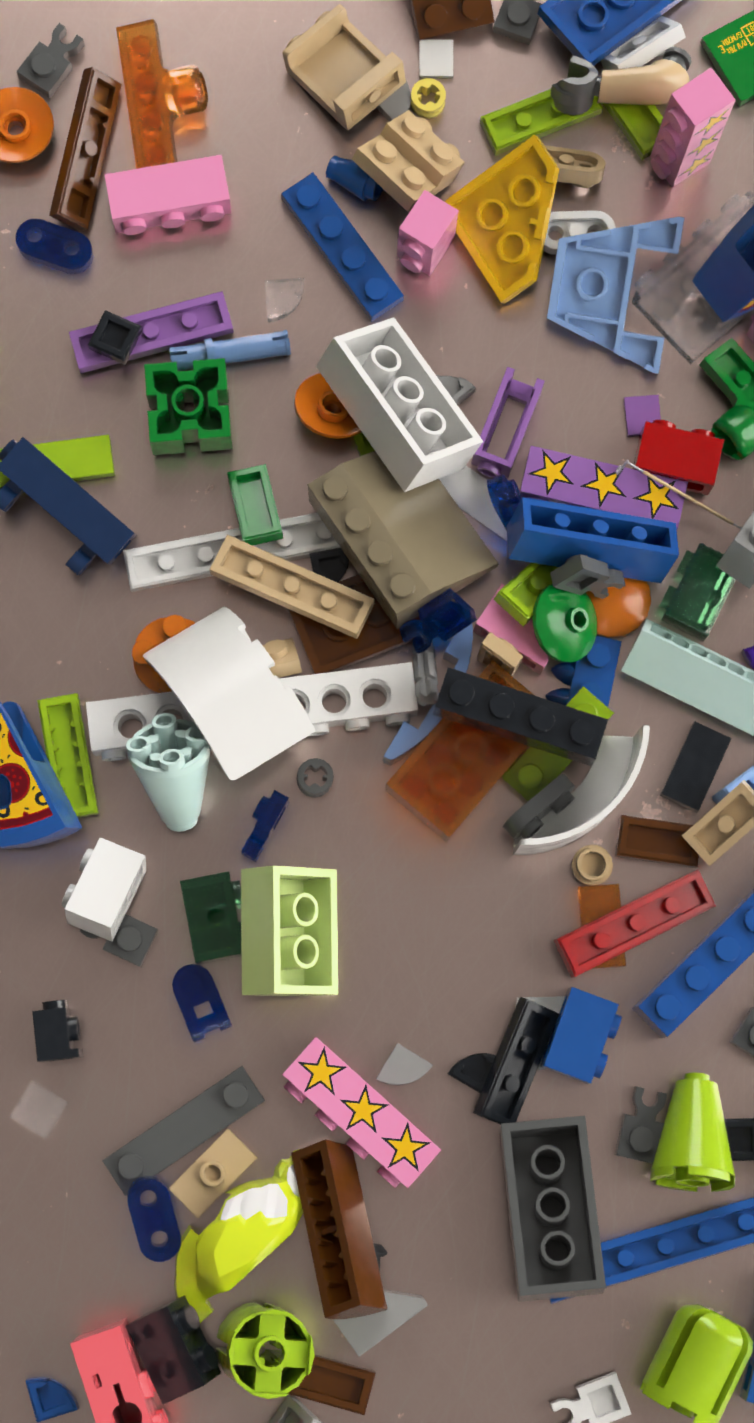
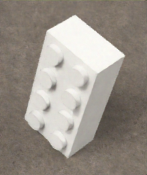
[316,317,483,492]

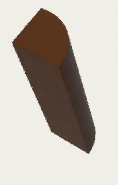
[291,1139,387,1319]

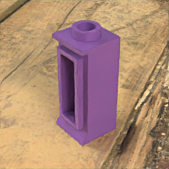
[471,367,545,478]

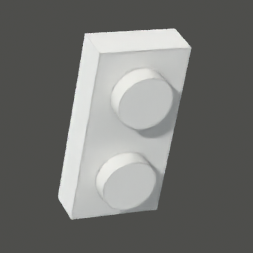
[601,16,686,70]

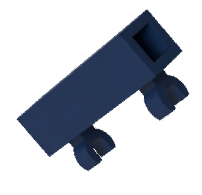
[0,437,137,576]

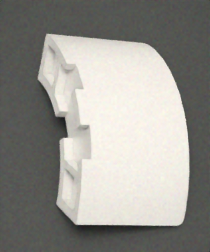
[143,606,316,780]
[513,725,650,855]

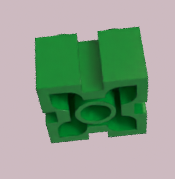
[144,358,233,455]

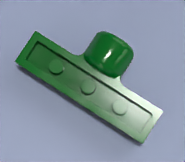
[699,338,754,460]

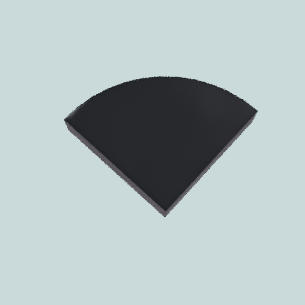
[310,547,349,582]
[447,1053,496,1094]

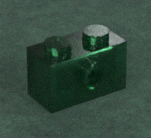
[180,871,242,965]

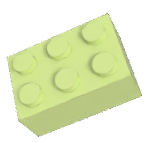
[241,865,338,996]

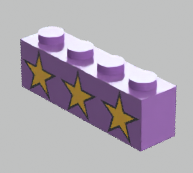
[517,446,688,529]

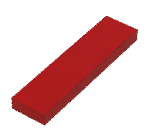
[553,869,716,978]

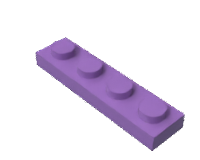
[69,291,234,374]

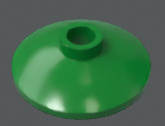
[532,583,597,663]

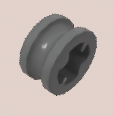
[297,758,334,798]

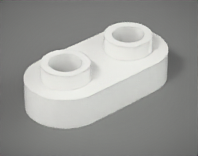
[543,211,616,255]

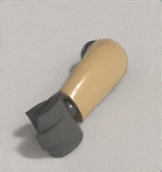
[551,47,692,115]

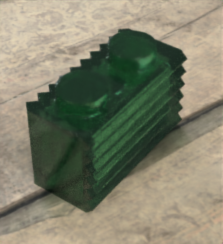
[659,543,736,641]

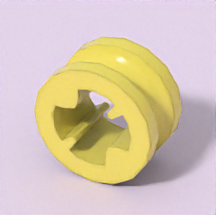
[411,78,446,119]

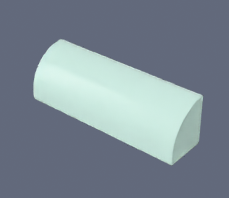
[621,618,754,736]

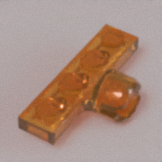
[116,19,208,169]

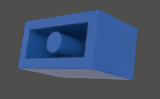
[540,987,622,1084]

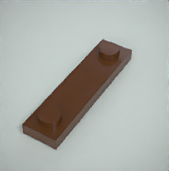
[49,67,122,231]

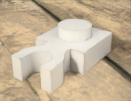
[550,1371,632,1423]

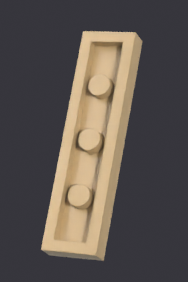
[209,535,375,639]

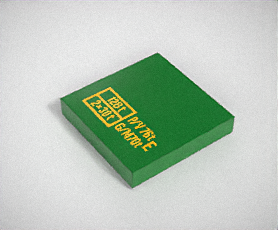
[700,10,754,107]

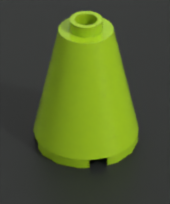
[650,1072,735,1192]

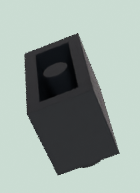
[126,1295,221,1404]

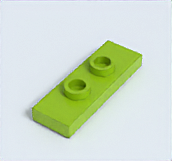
[37,693,99,818]

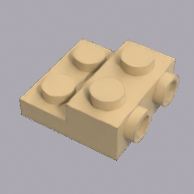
[352,110,465,212]

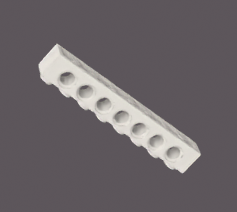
[86,662,418,761]

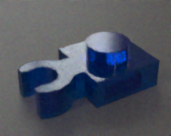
[400,588,477,653]
[241,790,290,862]

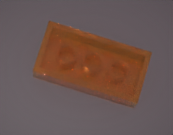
[385,660,534,843]

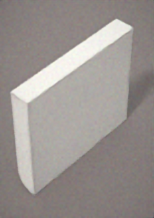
[419,39,453,79]

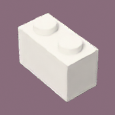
[62,838,147,942]

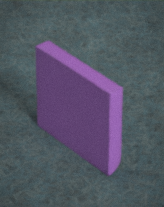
[624,395,661,437]

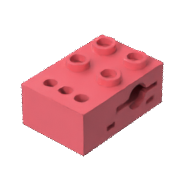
[70,1318,169,1423]

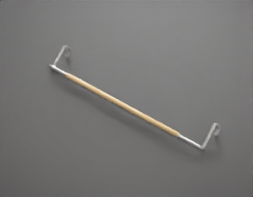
[616,460,742,529]

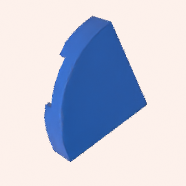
[25,1377,79,1423]

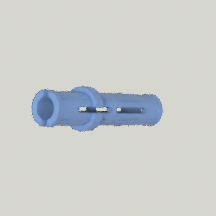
[169,330,291,371]

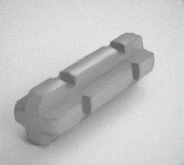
[412,637,439,706]

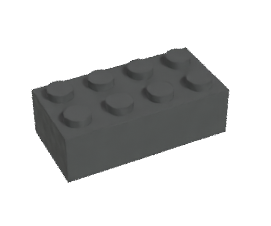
[500,1116,606,1302]

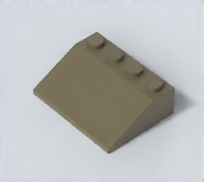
[307,451,499,629]

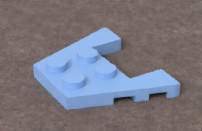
[547,216,685,374]

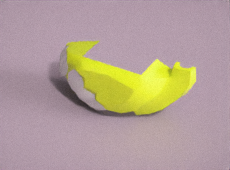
[174,1149,303,1323]

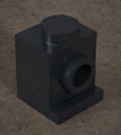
[32,1000,83,1062]

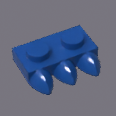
[545,636,622,707]

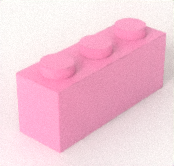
[104,155,231,235]

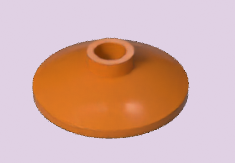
[0,87,54,163]
[294,373,362,439]

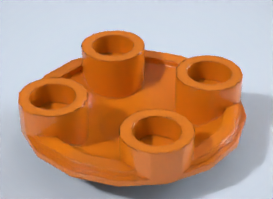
[586,578,651,639]

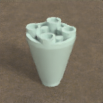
[126,713,211,832]

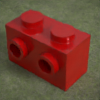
[632,420,724,495]

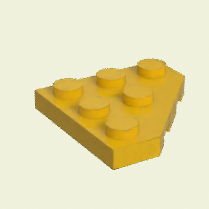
[444,134,560,304]

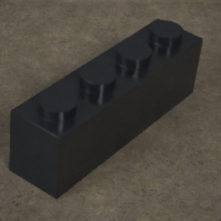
[433,667,608,766]

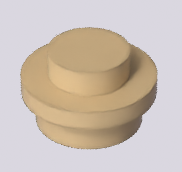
[571,845,613,886]

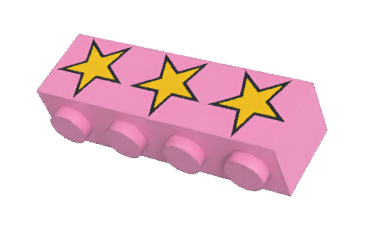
[650,67,736,188]
[282,1037,441,1188]

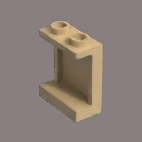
[282,4,406,131]

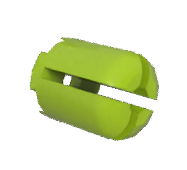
[216,1302,315,1399]
[640,1304,753,1423]

